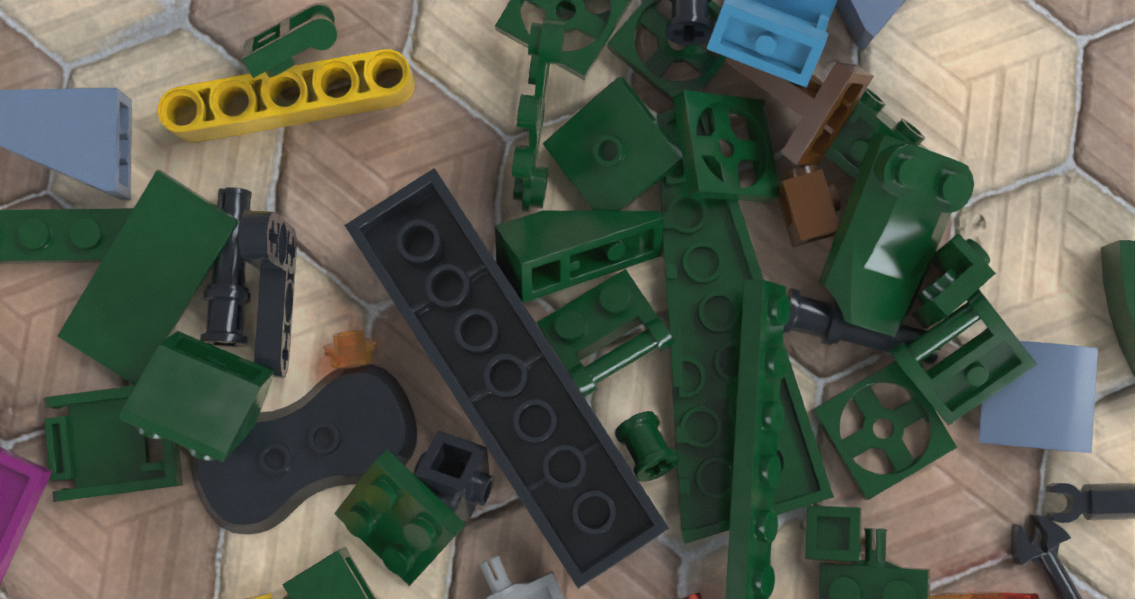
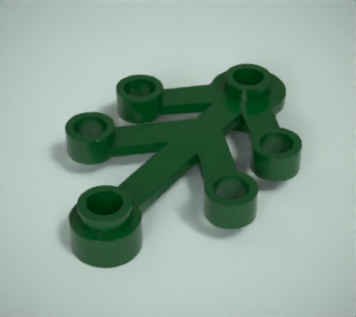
[512,18,566,212]

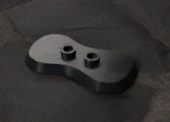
[191,363,417,534]

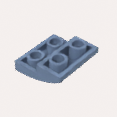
[979,341,1098,453]

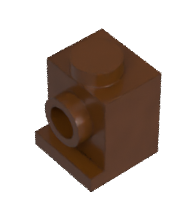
[778,165,842,248]

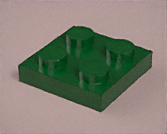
[334,449,466,586]

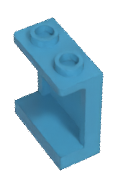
[706,0,838,87]

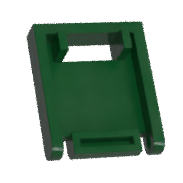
[44,385,183,502]

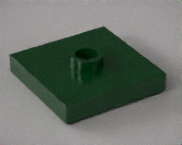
[542,77,683,211]

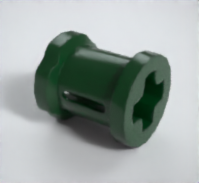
[614,411,680,482]

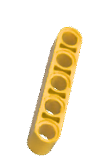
[157,49,415,143]

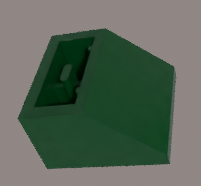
[119,331,275,462]

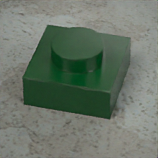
[805,505,862,562]

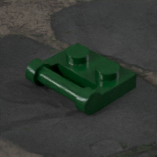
[242,3,337,78]
[537,269,674,398]
[890,289,1037,426]

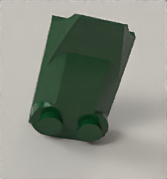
[818,132,974,337]

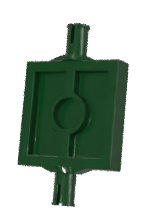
[819,528,930,599]

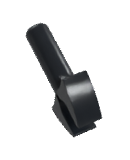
[1011,514,1082,599]

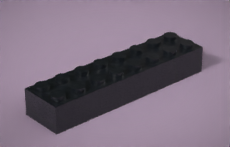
[344,168,670,589]

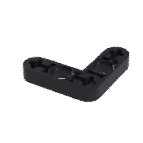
[239,210,297,378]

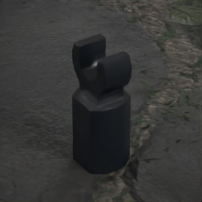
[1046,483,1135,523]

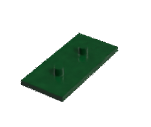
[57,170,240,385]

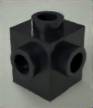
[414,430,494,522]

